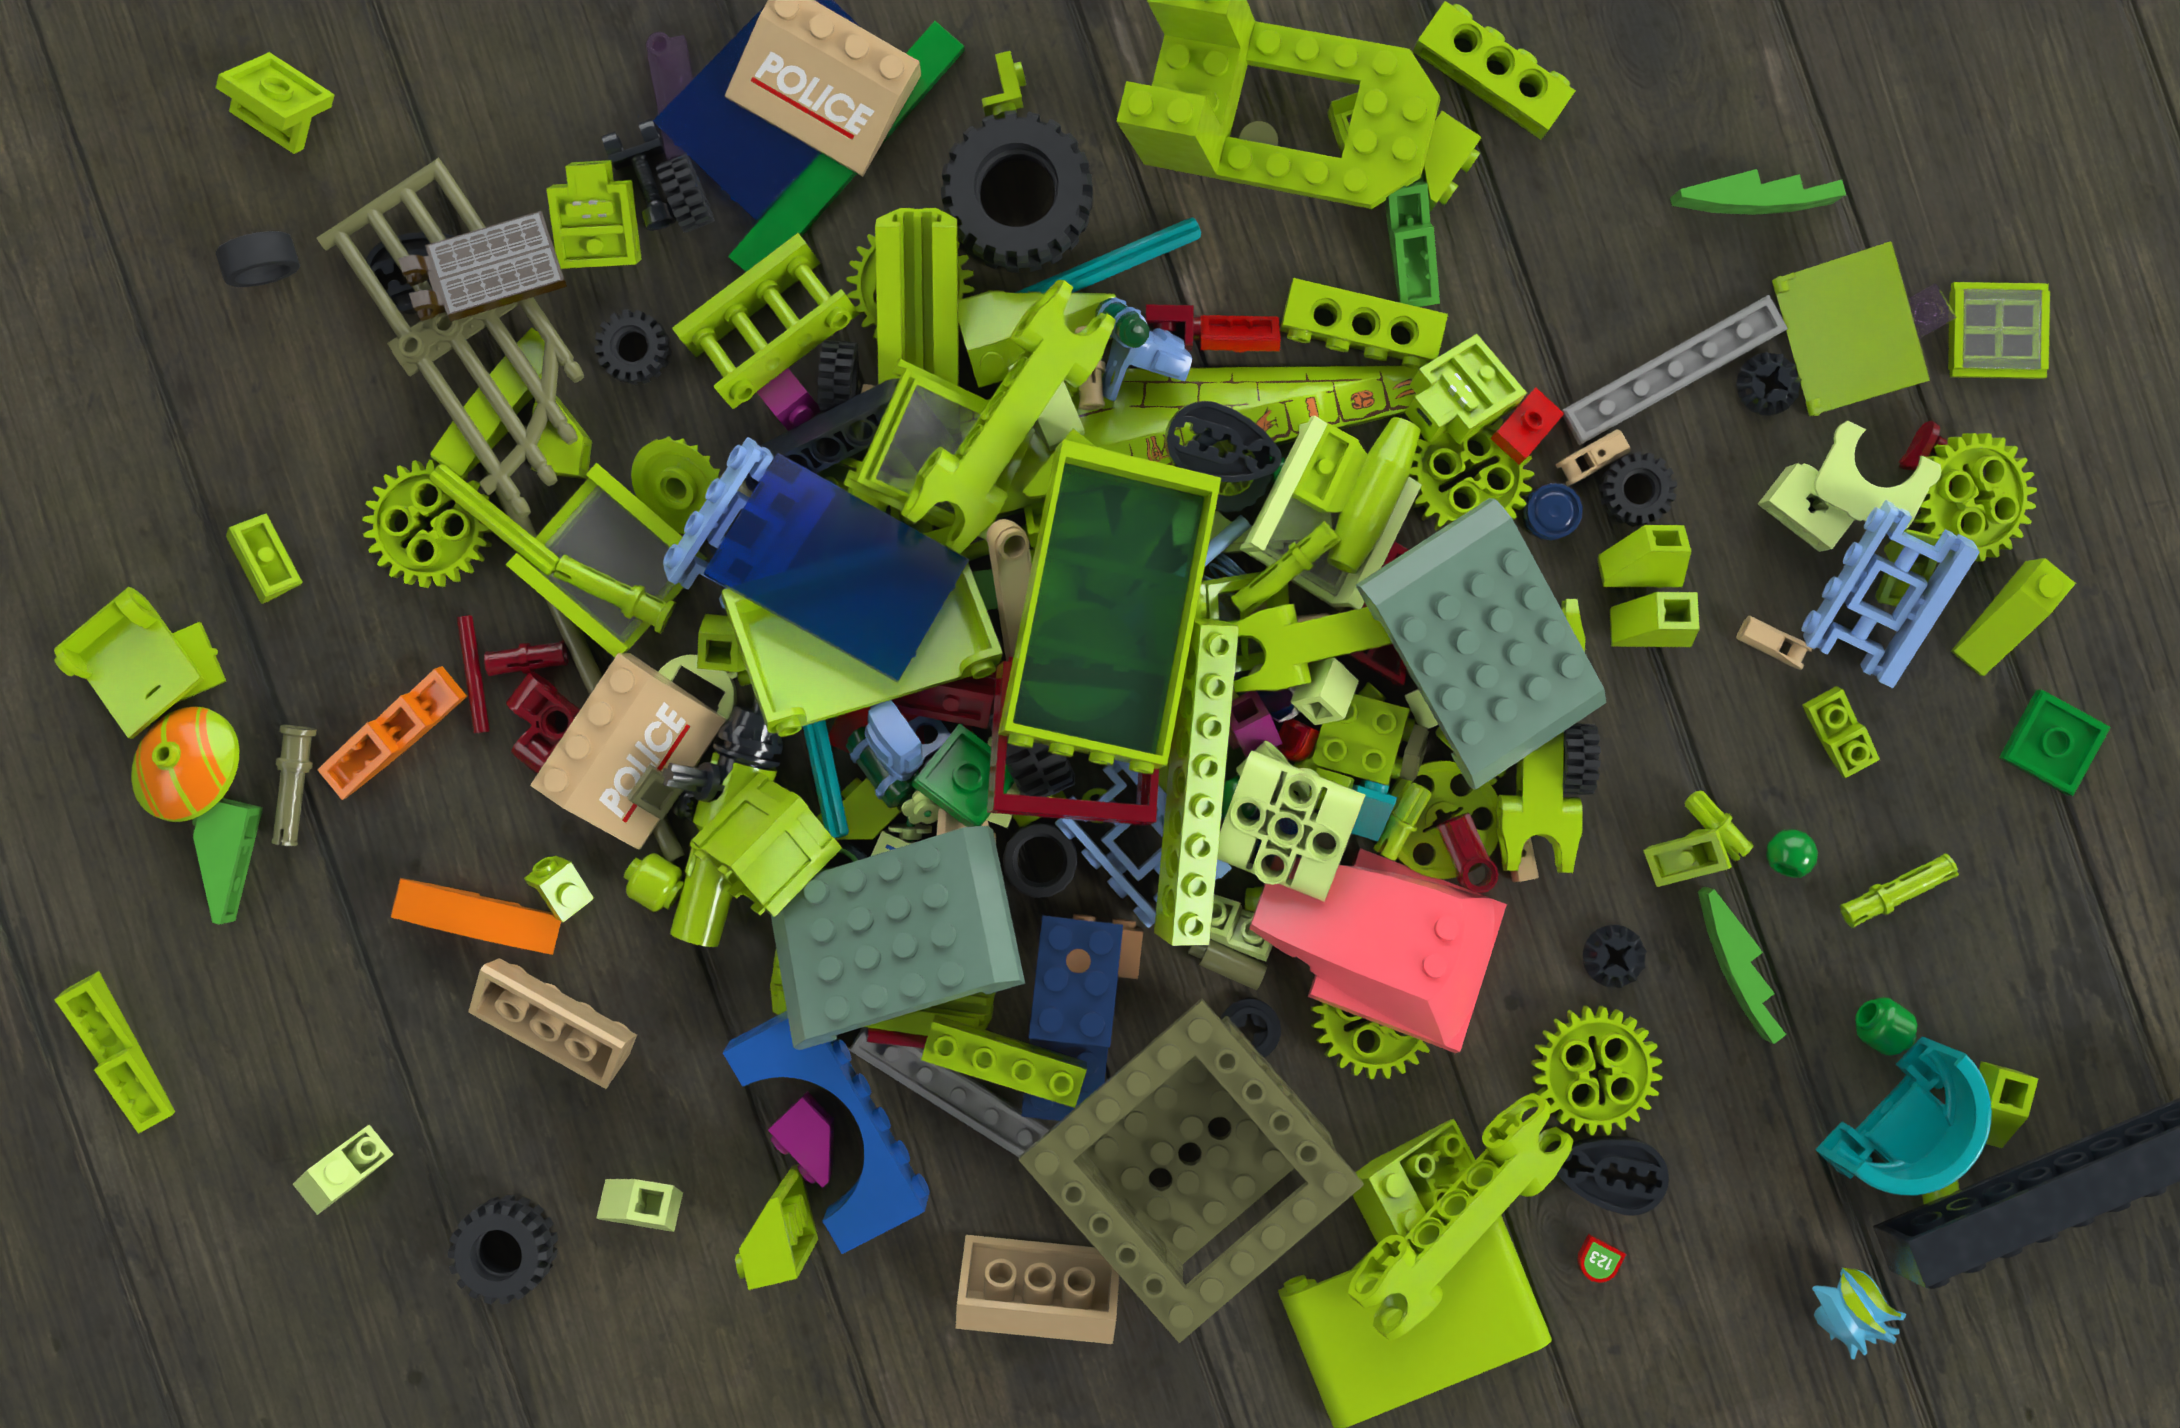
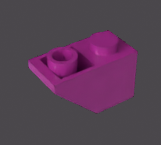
[768,1091,834,1188]

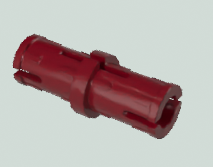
[484,640,569,677]

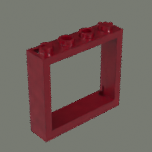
[987,656,1164,825]

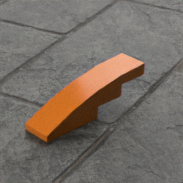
[317,666,467,800]
[391,878,561,955]

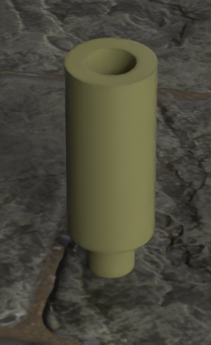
[1188,939,1268,990]

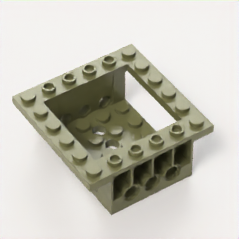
[1019,998,1364,1343]

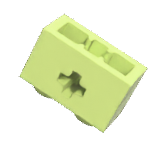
[1758,463,1855,552]

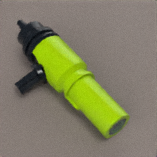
[662,696,784,947]

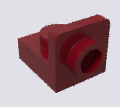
[1145,304,1201,351]

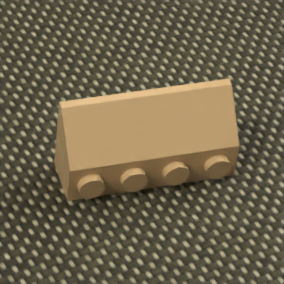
[469,958,637,1089]
[956,1235,1119,1344]

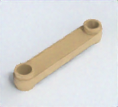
[986,519,1039,698]

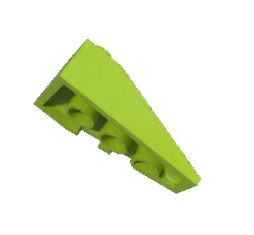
[958,290,1116,388]

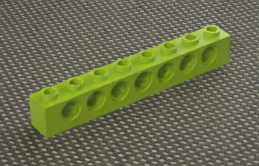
[1154,619,1239,946]

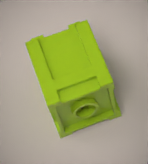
[691,772,842,917]

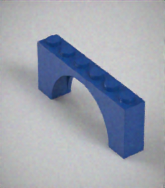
[723,1011,930,1254]

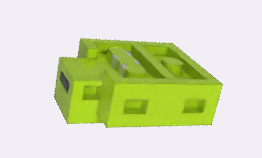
[547,160,642,269]
[1405,334,1527,444]

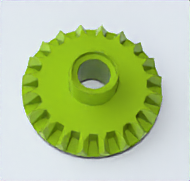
[631,436,720,534]

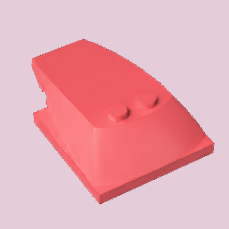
[1249,848,1507,1053]

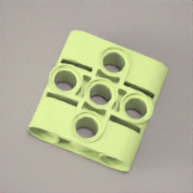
[1217,751,1365,901]

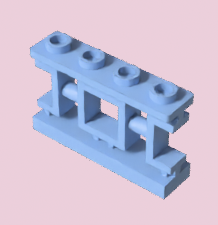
[663,437,835,609]
[1802,500,1980,688]
[1055,760,1232,928]

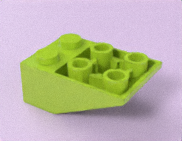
[1352,1119,1476,1243]

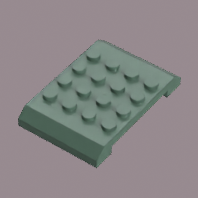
[1355,498,1606,790]
[771,826,1025,1050]

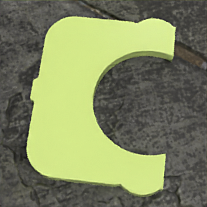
[1814,421,1941,529]

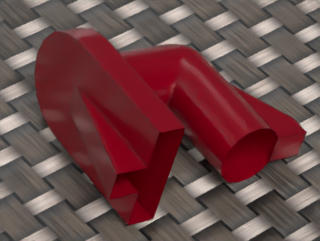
[1898,421,1952,490]

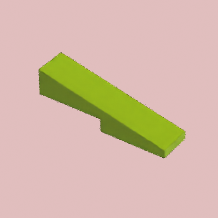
[54,971,175,1134]

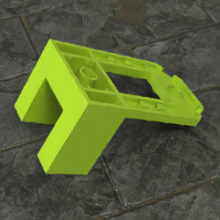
[1116,0,1440,209]

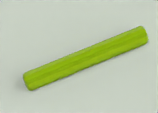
[429,464,560,576]

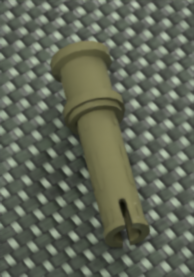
[271,725,317,846]

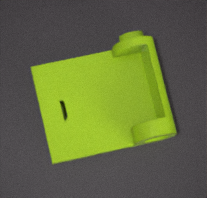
[54,587,204,739]

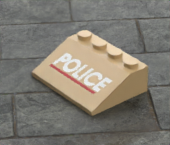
[725,0,921,177]
[530,653,727,850]

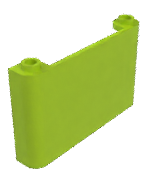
[722,526,1003,737]
[1278,1215,1552,1428]

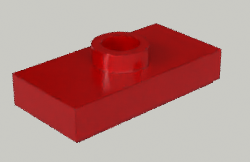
[1200,315,1281,353]
[1490,387,1564,465]

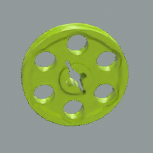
[1384,761,1498,879]

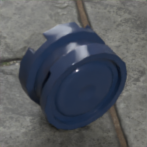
[1522,483,1583,541]

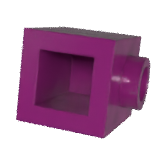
[757,368,820,431]
[1228,690,1282,758]

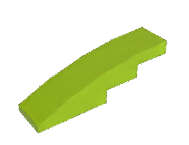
[430,327,545,479]

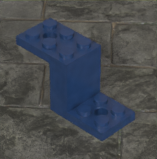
[1021,916,1123,1121]

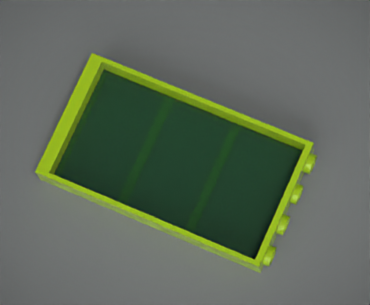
[998,439,1221,774]

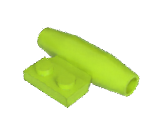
[1291,417,1421,574]

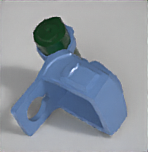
[1095,297,1192,401]
[846,700,951,808]

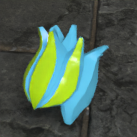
[1812,1267,1906,1359]

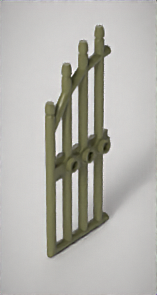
[317,157,584,518]

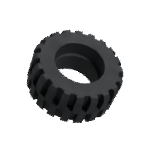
[941,111,1093,273]

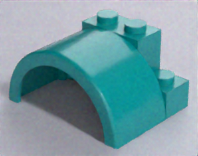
[1815,1036,1992,1195]

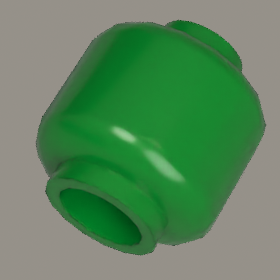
[1855,997,1918,1056]

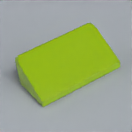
[226,514,302,604]

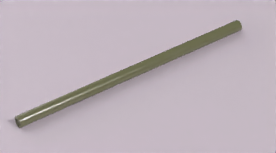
[486,472,685,862]

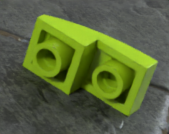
[1802,686,1880,778]

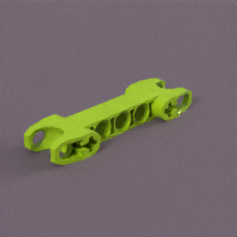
[901,280,1116,554]
[1496,599,1585,873]
[1232,604,1393,693]
[1348,1093,1573,1341]

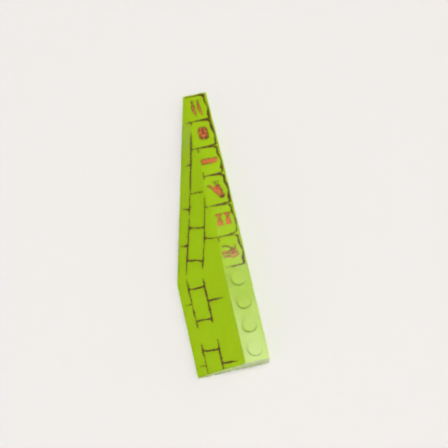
[959,366,1418,519]

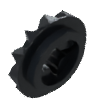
[1736,352,1802,416]
[1583,925,1647,988]
[1220,998,1281,1058]

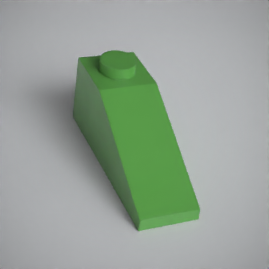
[192,798,263,924]

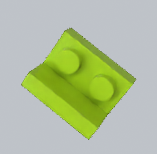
[216,52,334,154]

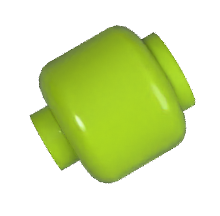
[623,853,684,912]

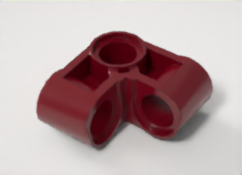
[506,671,580,774]

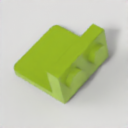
[1313,694,1416,786]

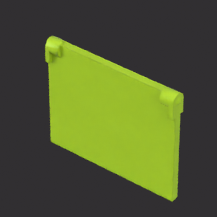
[1772,241,1930,416]

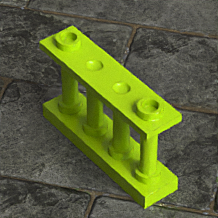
[672,233,859,409]

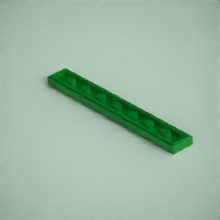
[728,21,965,272]

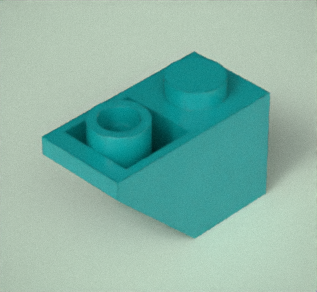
[1351,779,1397,841]

